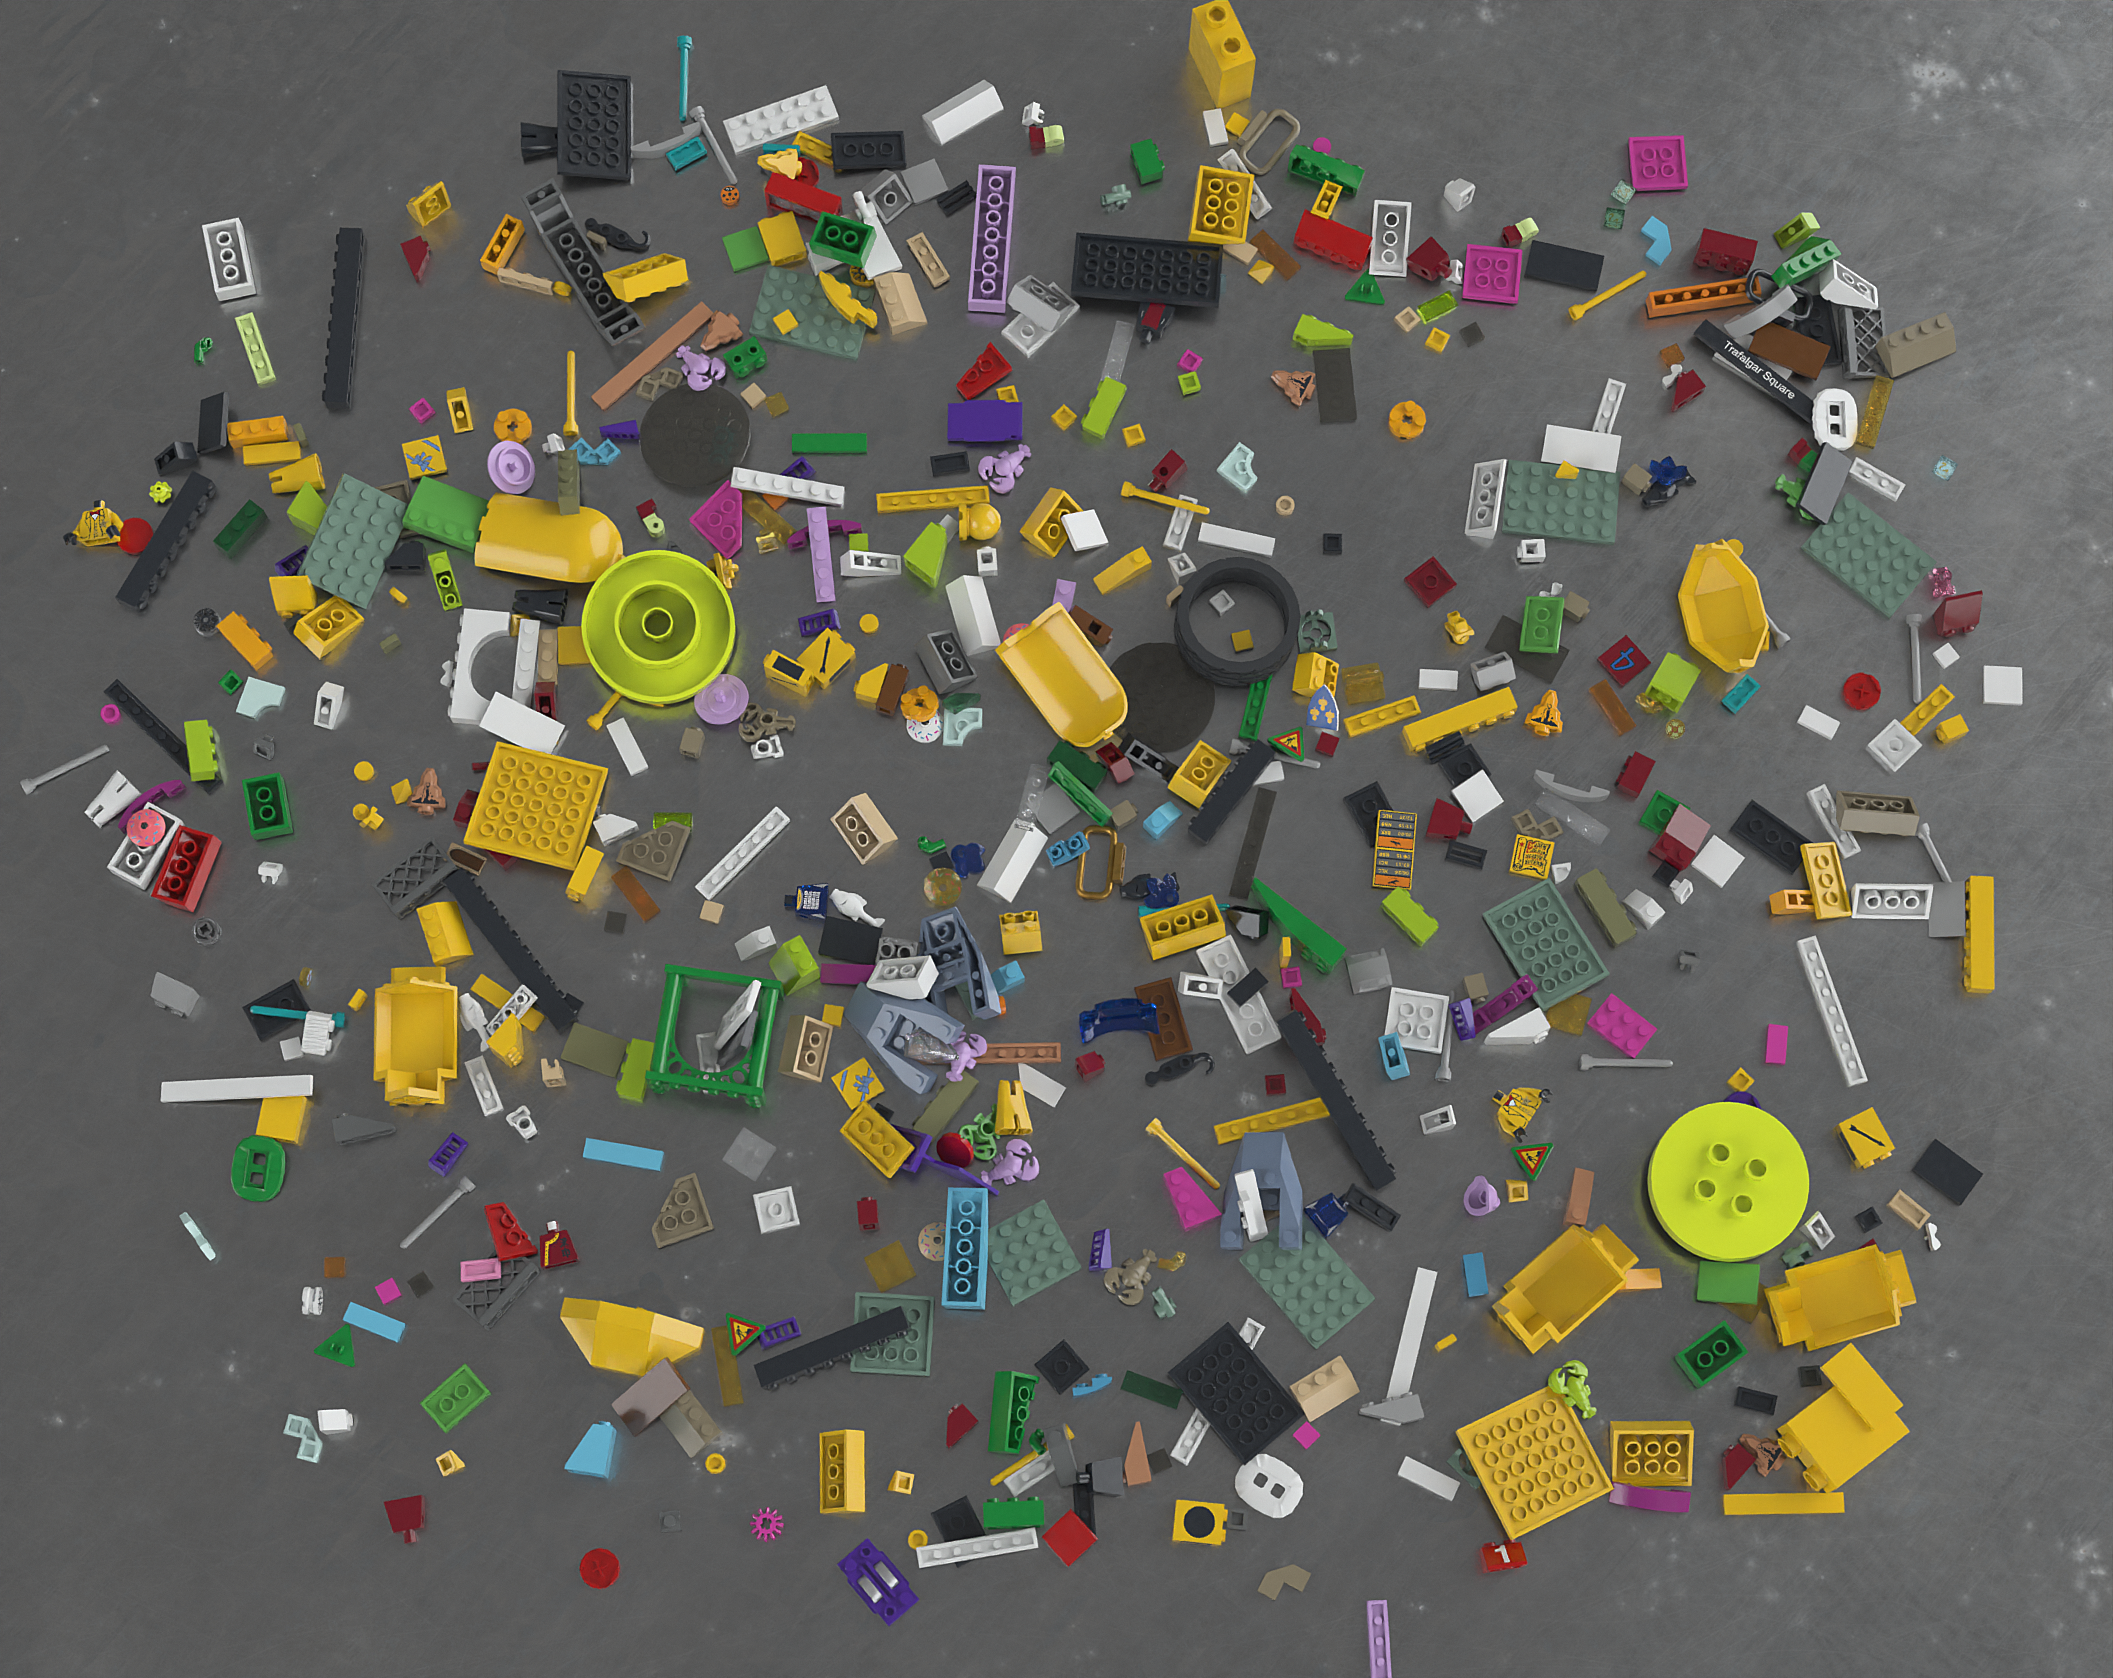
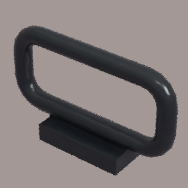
[1745,268,1813,328]

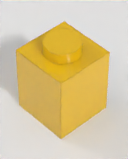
[1936,714,1969,745]

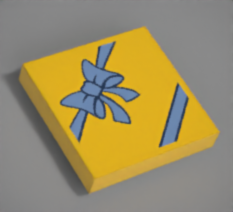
[402,435,447,480]
[831,1057,885,1111]

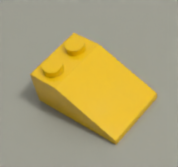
[406,181,451,228]
[269,575,317,618]
[293,596,364,659]
[1167,740,1232,808]

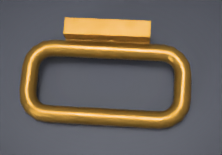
[1075,825,1126,900]

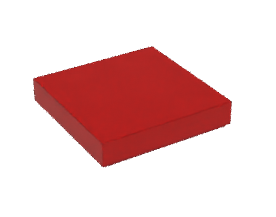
[1042,1509,1098,1567]

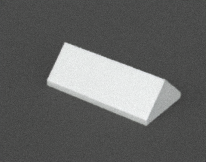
[922,80,1004,145]
[1465,459,1506,539]
[946,575,1001,656]
[977,820,1048,904]
[1850,883,1933,919]

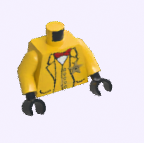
[63,500,123,547]
[1492,1087,1553,1143]

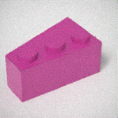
[1163,1167,1222,1232]

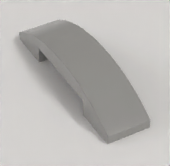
[631,121,702,159]
[1723,284,1798,339]
[1533,769,1610,802]

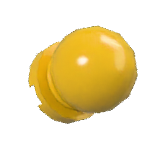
[959,503,1001,541]

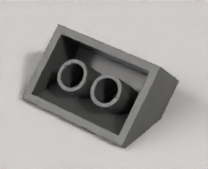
[914,629,978,694]

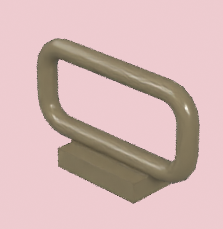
[1237,109,1300,175]

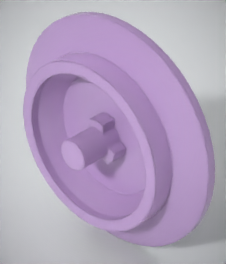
[487,441,535,494]
[694,674,749,725]

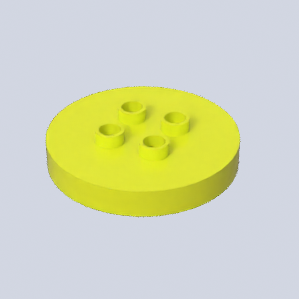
[581,550,736,704]
[1648,1102,1809,1262]

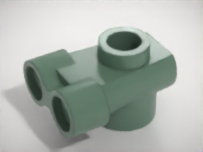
[1100,184,1131,205]
[1781,1241,1814,1269]
[1151,1286,1177,1319]

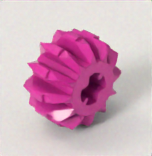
[749,1507,784,1542]

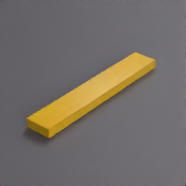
[876,485,990,514]
[1213,1097,1330,1145]
[1723,1492,1845,1515]

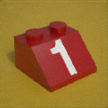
[1479,1539,1528,1573]

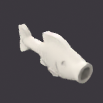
[829,889,885,927]
[458,993,490,1052]

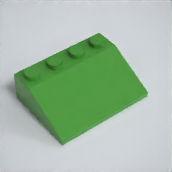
[402,476,489,554]

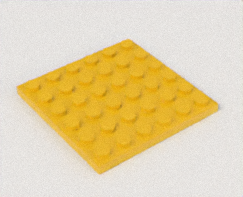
[463,741,608,871]
[1455,1386,1614,1540]

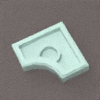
[1216,442,1257,493]
[236,677,286,719]
[943,707,982,746]

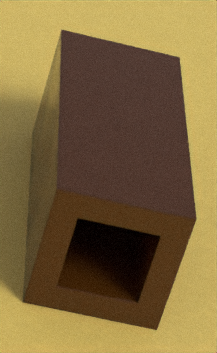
[1068,605,1113,648]
[876,664,910,716]

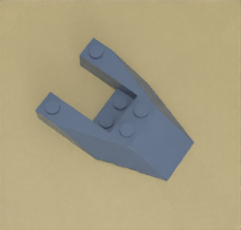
[917,907,1001,1037]
[843,981,965,1094]
[1220,1132,1303,1250]

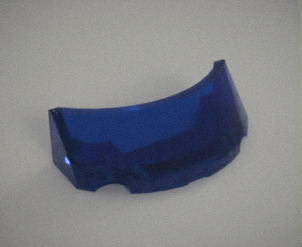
[1079,998,1160,1043]

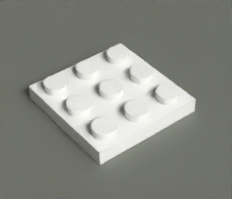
[1384,987,1449,1054]

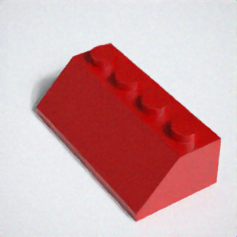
[1294,209,1373,270]
[151,825,222,913]

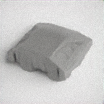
[875,937,919,965]
[1345,948,1392,995]

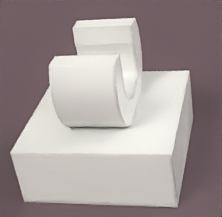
[1022,102,1044,126]
[1444,260,1465,284]
[542,433,565,456]
[258,861,283,884]
[1670,879,1693,905]

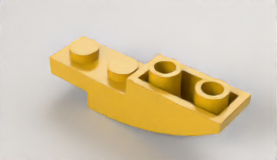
[819,271,878,329]

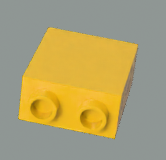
[1189,0,1256,109]
[1777,1385,1910,1493]

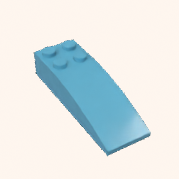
[942,1187,988,1310]

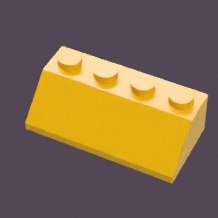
[603,253,688,302]
[1139,894,1226,960]
[820,1429,865,1514]

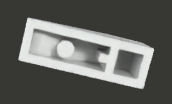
[840,550,902,577]

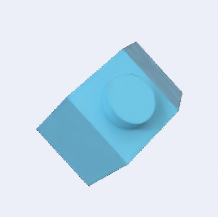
[1143,800,1183,841]
[991,960,1025,995]
[1378,1032,1410,1080]

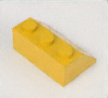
[1019,487,1083,557]
[417,901,474,967]
[486,1013,524,1068]

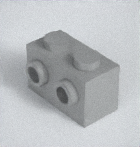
[1470,651,1516,691]

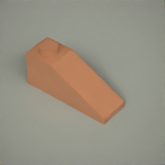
[1563,1167,1595,1228]
[1122,1421,1152,1487]

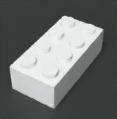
[202,218,256,301]
[107,802,185,891]

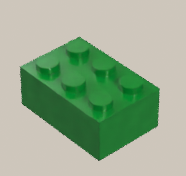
[809,211,877,268]
[242,772,293,840]
[1674,1320,1749,1389]
[983,1497,1044,1530]

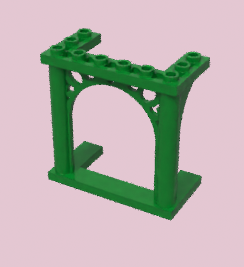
[645,964,785,1108]

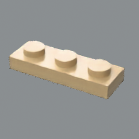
[906,232,950,288]
[497,268,554,295]
[538,629,558,686]

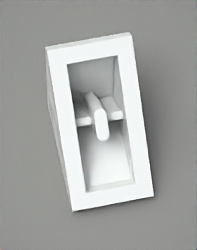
[1168,552,1197,585]
[1420,1105,1456,1135]
[1799,1211,1835,1250]

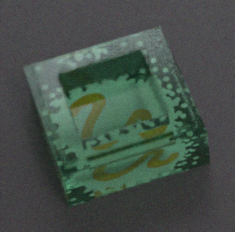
[1611,179,1637,205]
[1604,207,1625,229]

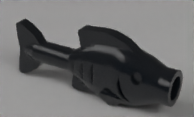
[1642,468,1697,508]
[1119,872,1180,899]

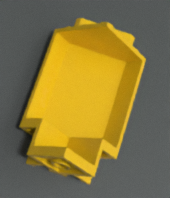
[373,966,457,1106]
[1492,1223,1639,1354]
[1764,1244,1917,1351]

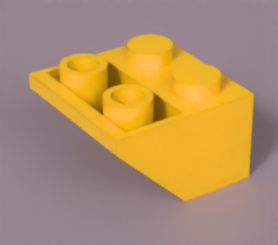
[1292,652,1339,697]
[999,911,1042,955]

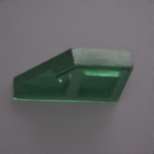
[942,693,981,715]

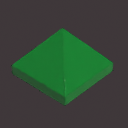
[218,669,243,695]

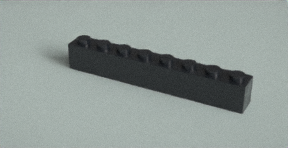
[115,470,216,613]
[754,1306,912,1391]

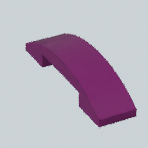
[787,520,862,550]
[118,779,186,834]
[1473,974,1539,1035]
[1609,1481,1691,1512]

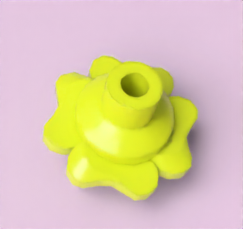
[149,481,172,503]

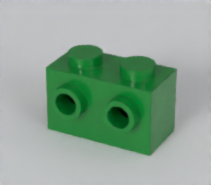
[1130,138,1165,184]
[723,336,767,379]

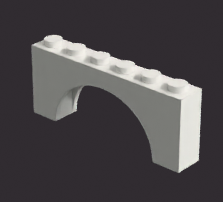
[448,608,511,725]

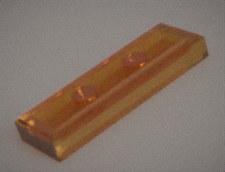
[1249,229,1301,281]
[1589,679,1637,736]
[611,866,661,923]

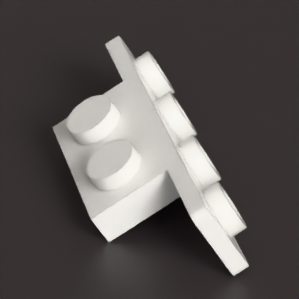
[1234,1169,1268,1242]

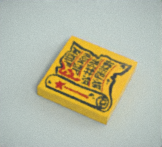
[1509,834,1555,880]

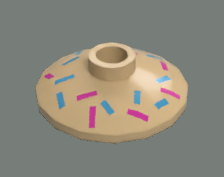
[918,1222,946,1261]

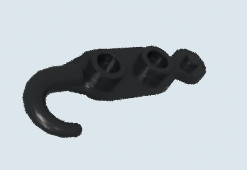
[585,218,650,250]
[1145,1052,1215,1085]

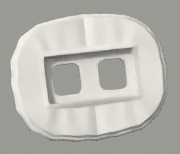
[1812,388,1858,451]
[1235,1454,1303,1518]

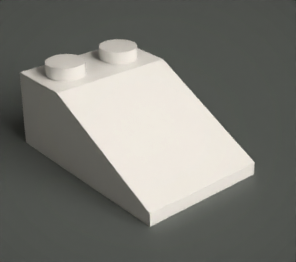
[1819,259,1878,309]
[866,955,939,999]
[1484,1007,1551,1045]

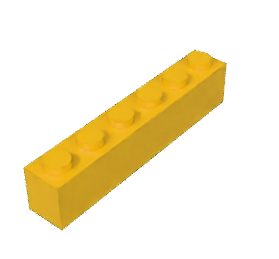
[1402,687,1518,752]
[1964,875,1994,993]

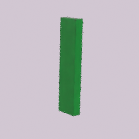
[792,433,867,453]
[1238,674,1273,742]
[1047,761,1113,827]

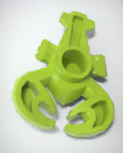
[1548,1360,1597,1419]

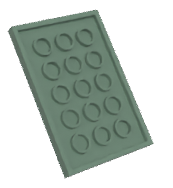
[749,265,876,360]
[1502,460,1620,545]
[296,473,409,609]
[1801,492,1937,618]
[1483,878,1610,1012]
[1239,1213,1376,1350]

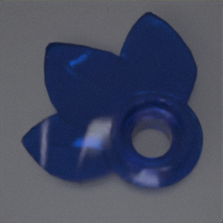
[1650,456,1687,485]
[951,843,986,879]
[1143,873,1179,909]

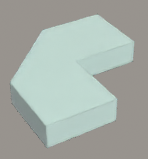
[180,1212,216,1260]
[283,1414,323,1463]

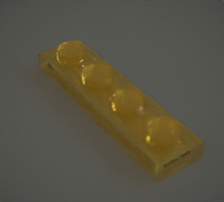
[1855,375,1894,449]
[737,488,797,545]
[711,1325,744,1407]

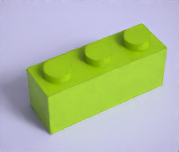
[1081,376,1127,439]
[184,720,218,781]
[1380,886,1439,947]
[616,1038,654,1103]

